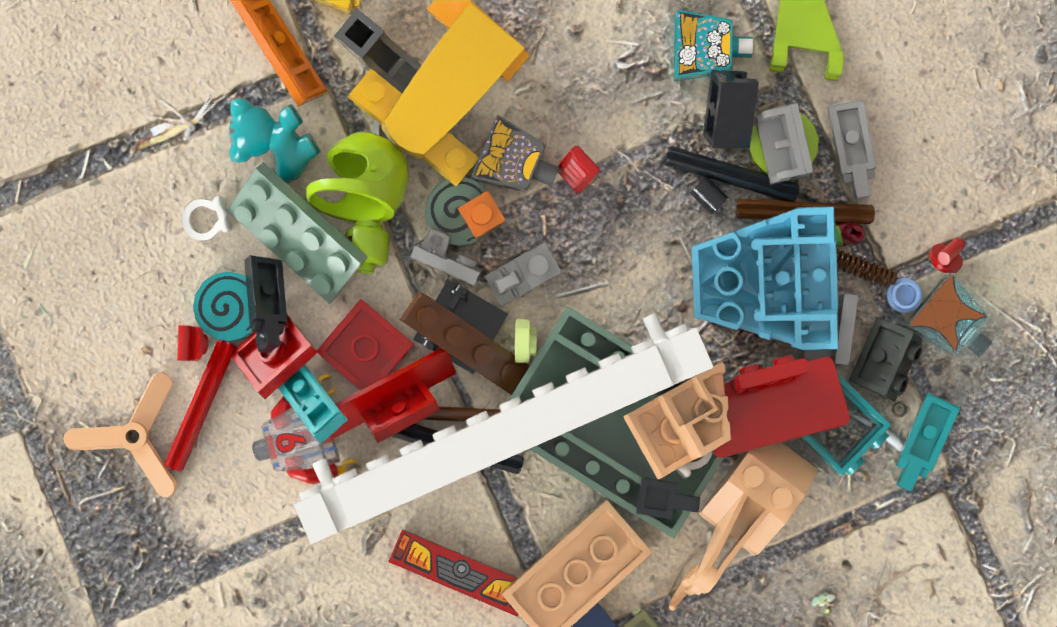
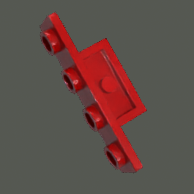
[331,348,456,443]

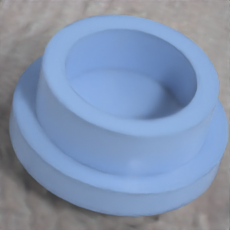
[887,278,922,313]

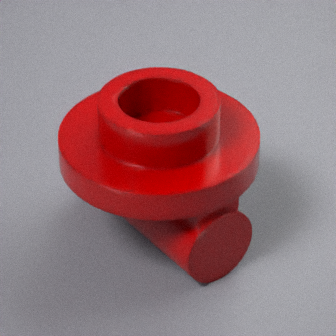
[929,237,965,273]
[177,325,208,361]

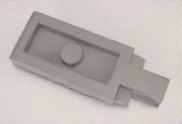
[827,100,876,200]

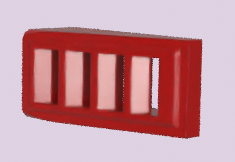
[558,145,600,193]

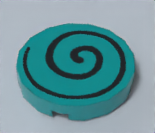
[193,271,252,341]

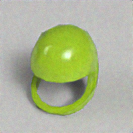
[306,132,409,223]

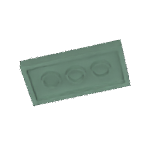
[227,162,368,304]

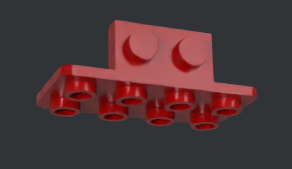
[712,355,850,458]

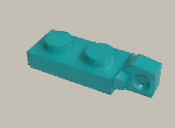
[896,393,960,491]

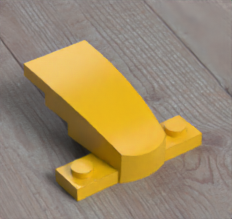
[348,3,524,186]

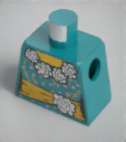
[673,10,753,81]

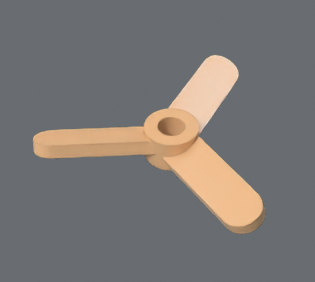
[63,372,177,497]

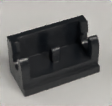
[703,70,759,148]

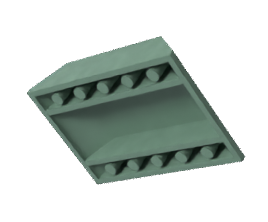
[509,306,725,539]

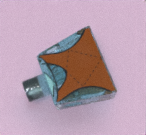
[902,273,992,357]

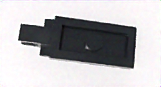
[244,255,288,354]

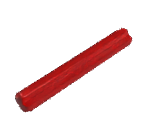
[165,340,235,471]

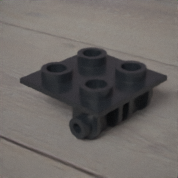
[413,279,508,374]

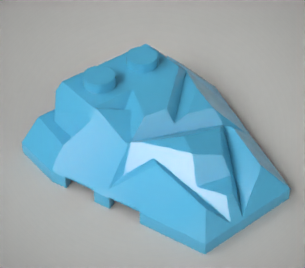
[692,207,839,350]

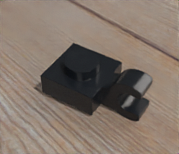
[636,477,701,519]

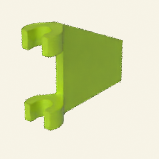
[769,0,843,81]

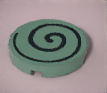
[425,177,487,247]

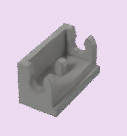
[755,103,813,185]

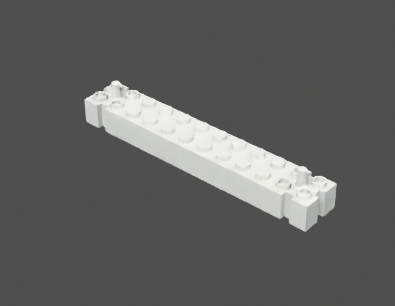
[293,313,714,544]

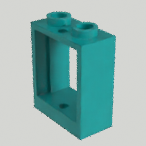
[800,373,891,476]

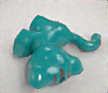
[229,98,321,183]

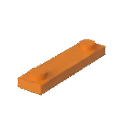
[230,0,328,107]

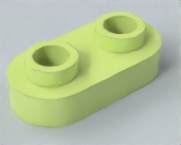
[515,319,537,363]

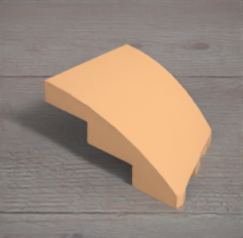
[623,362,731,479]

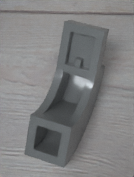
[334,8,421,93]

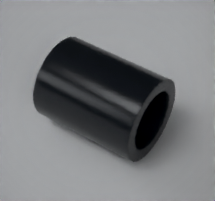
[690,176,729,215]

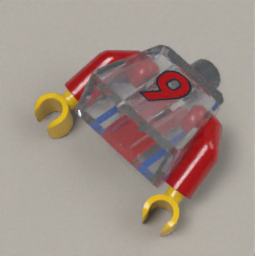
[252,374,360,484]

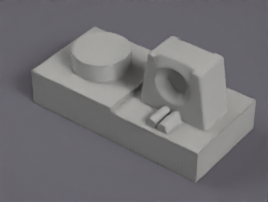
[410,228,483,285]
[484,242,562,307]

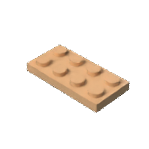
[500,500,653,627]

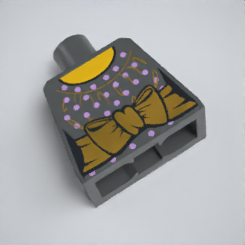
[471,115,559,193]

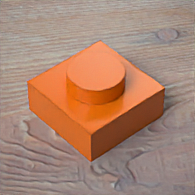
[458,190,506,239]

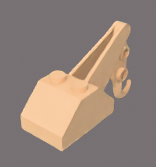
[669,442,818,611]

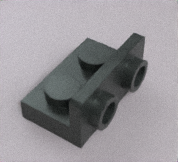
[848,317,923,402]

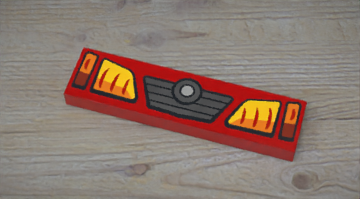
[389,529,519,617]

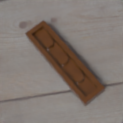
[399,291,530,395]

